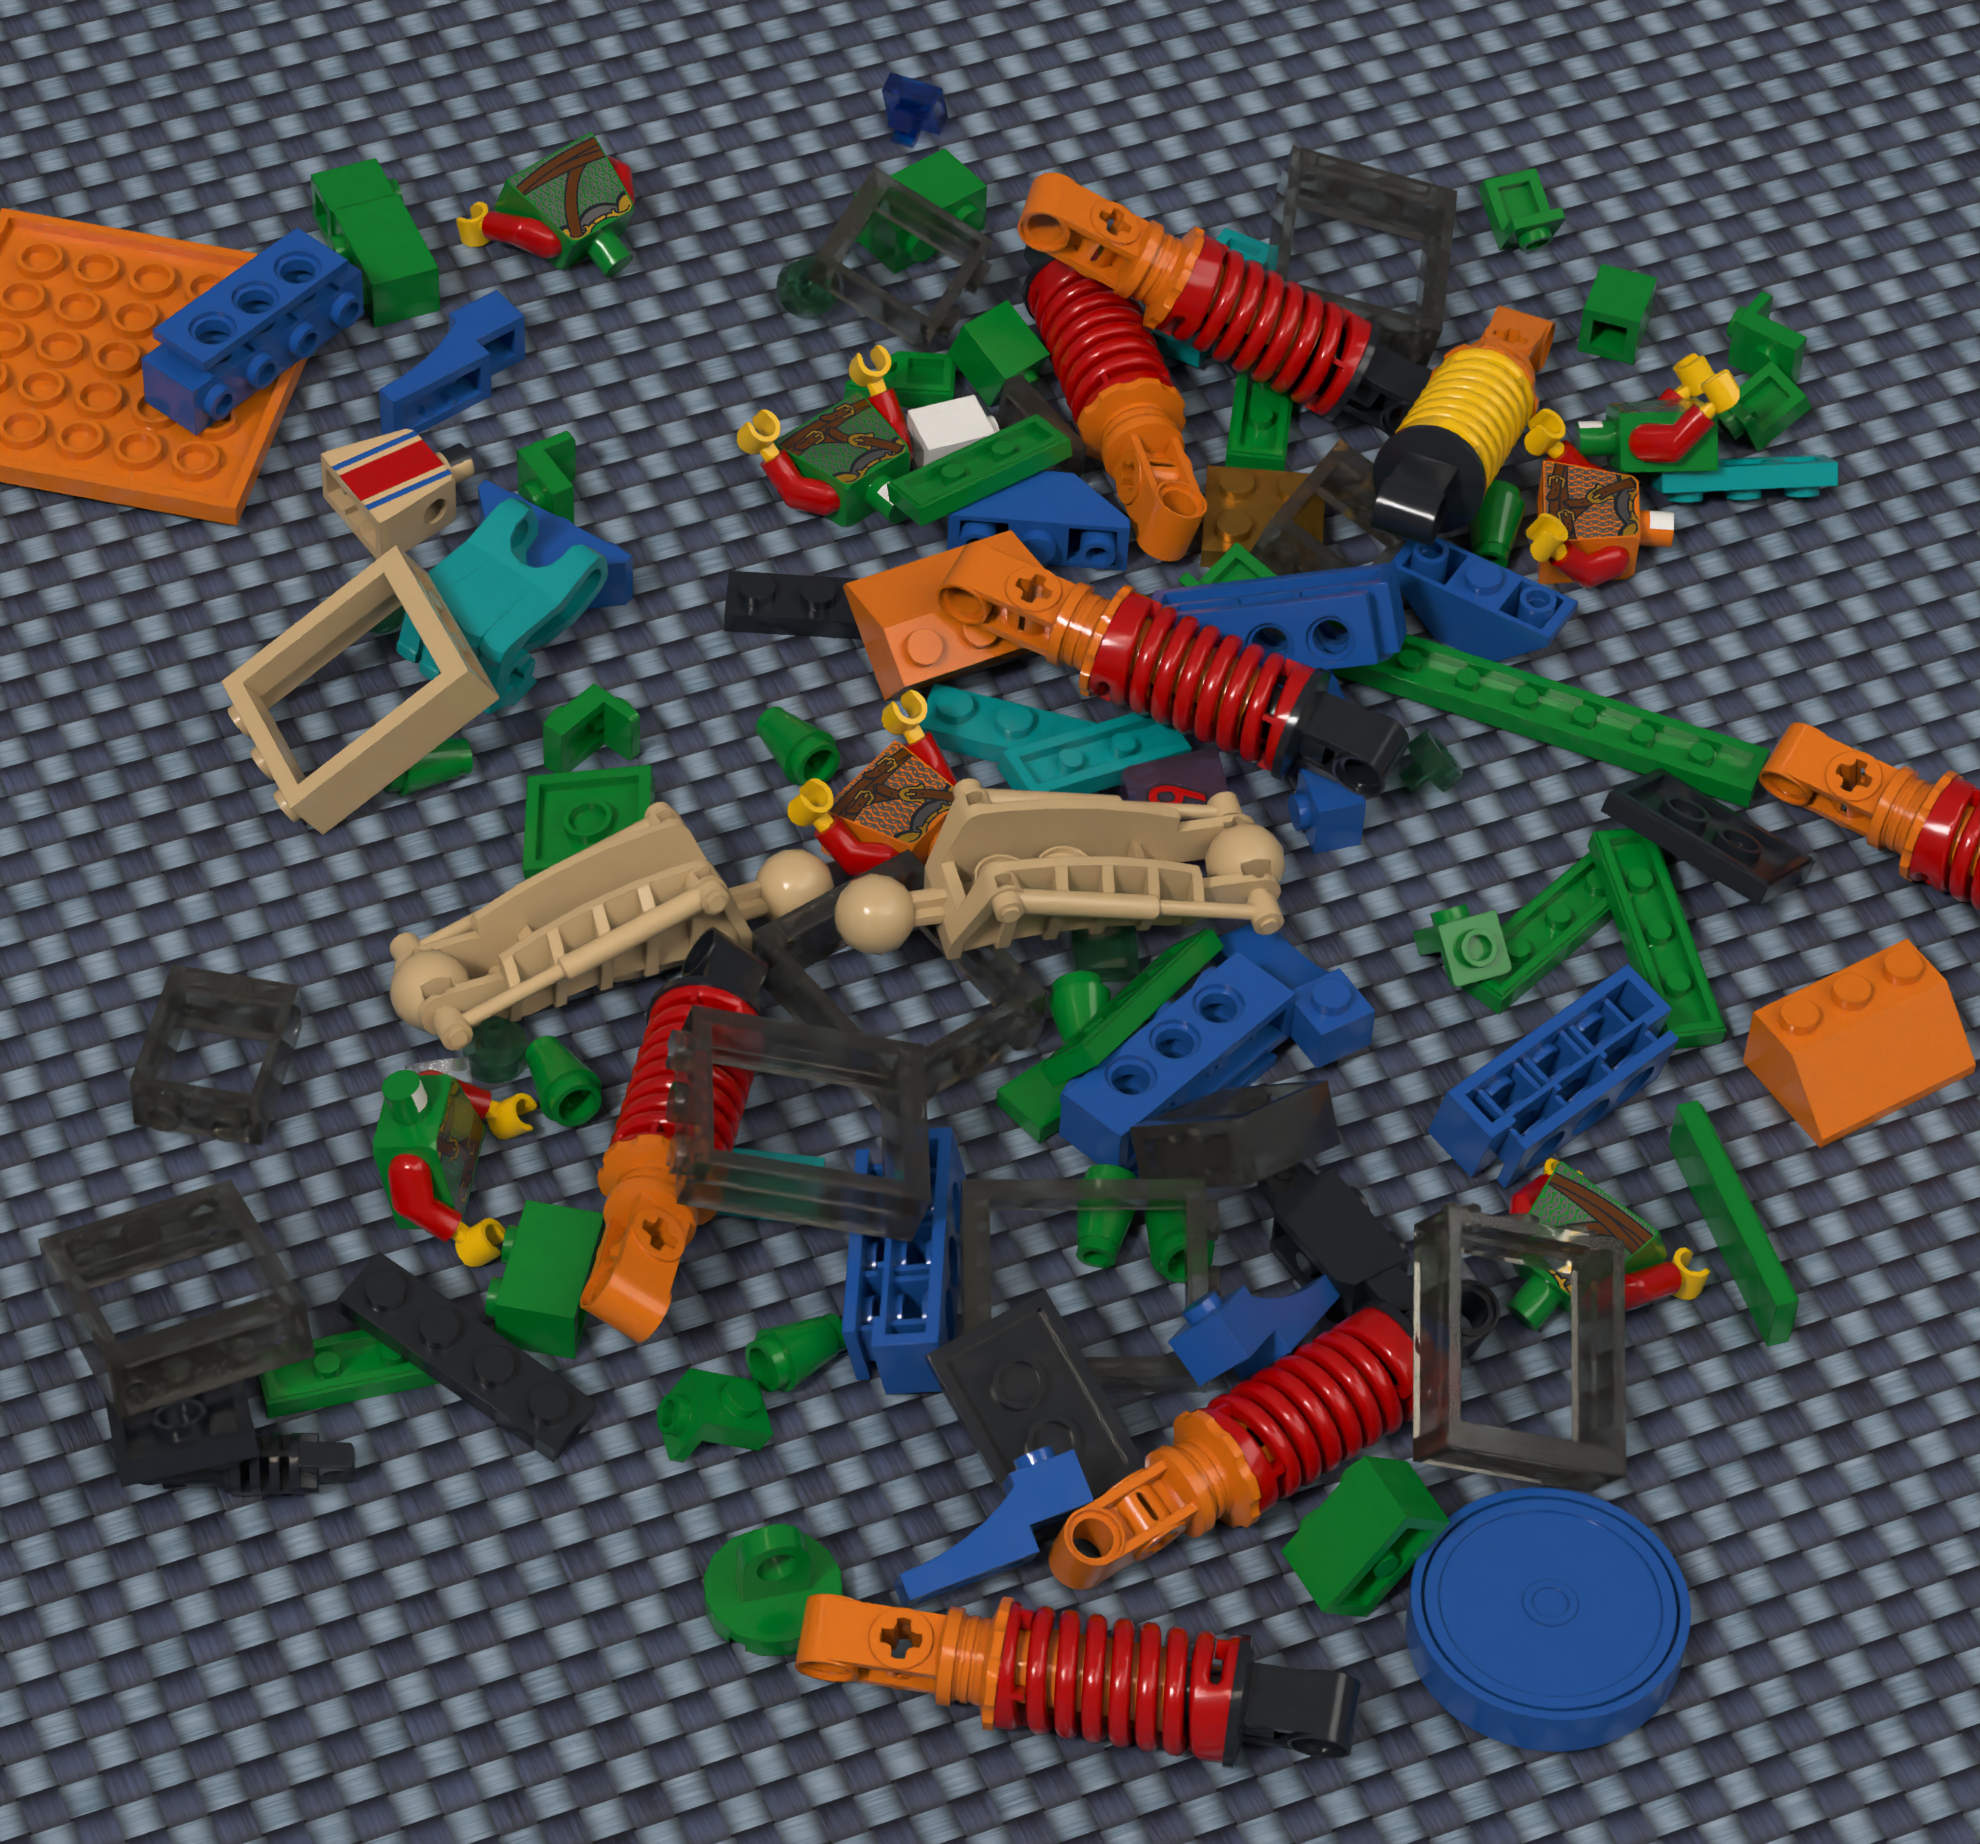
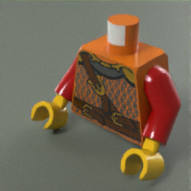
[1524,408,1674,589]
[787,690,958,887]

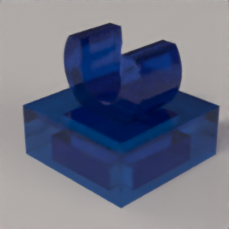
[882,72,948,148]

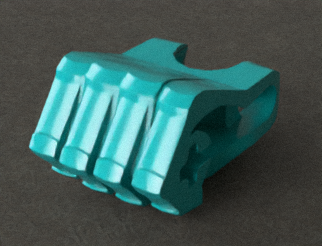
[396,498,608,714]

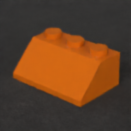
[843,530,1045,701]
[1743,938,1976,1148]

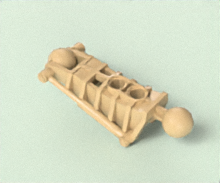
[834,778,1286,960]
[389,802,835,1050]

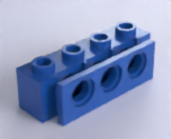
[141,227,364,435]
[1151,562,1407,670]
[1059,951,1296,1179]
[1427,964,1679,1189]
[842,1127,966,1395]

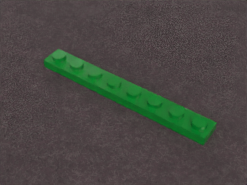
[1327,620,1770,808]

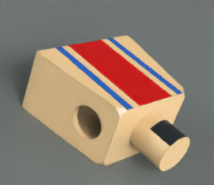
[321,429,474,560]

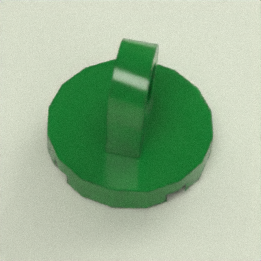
[704,1524,842,1656]

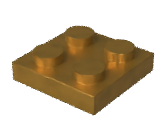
[1200,465,1326,574]

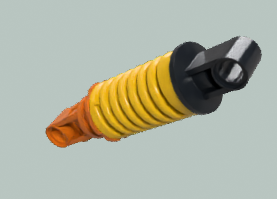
[1371,305,1556,547]

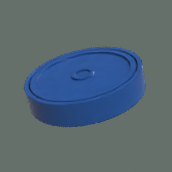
[1405,1487,1691,1752]

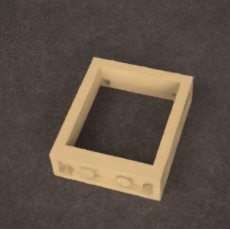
[221,545,500,835]

